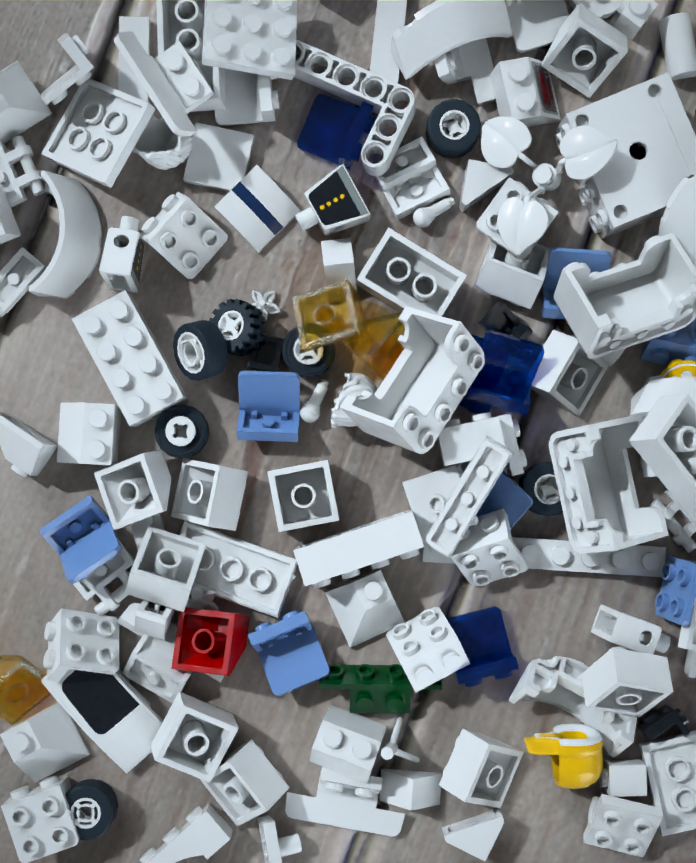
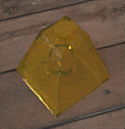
[291,279,365,353]
[345,311,405,381]
[0,655,51,725]

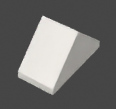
[459,159,515,212]
[321,238,357,301]
[135,600,175,640]
[379,769,442,811]
[442,808,504,861]

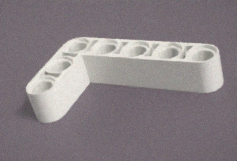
[294,40,416,176]

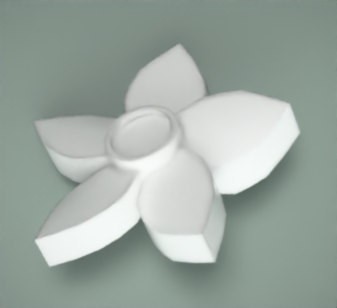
[252,290,281,324]
[186,586,220,611]

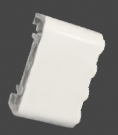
[554,233,696,359]
[340,306,485,454]
[549,414,669,554]

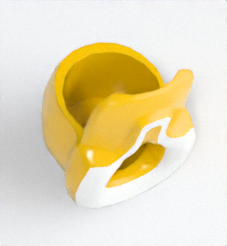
[523,723,603,789]

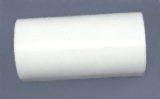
[658,12,696,80]

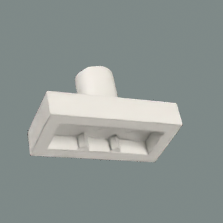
[257,815,302,863]

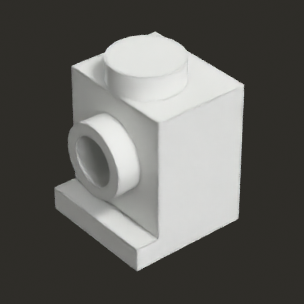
[609,0,659,40]

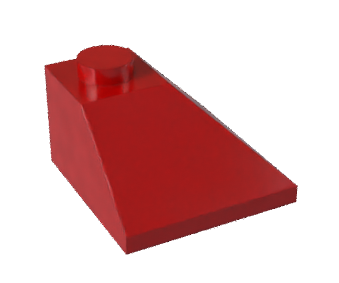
[171,608,250,676]

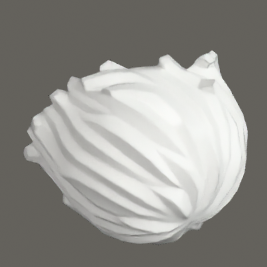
[133,114,192,170]
[331,373,377,429]

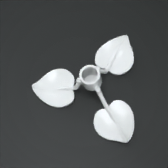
[481,116,618,255]

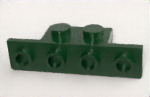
[319,664,442,713]

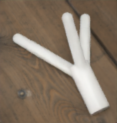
[378,717,420,763]

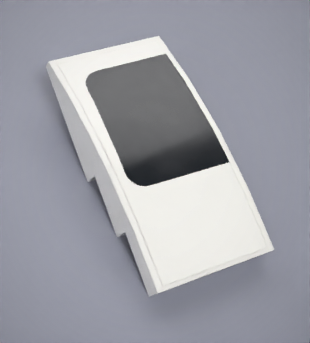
[41,669,164,774]

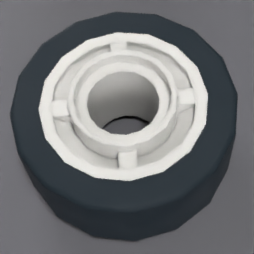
[173,320,228,381]

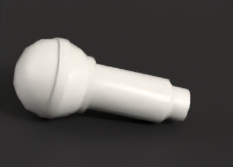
[413,196,455,228]
[300,379,329,423]

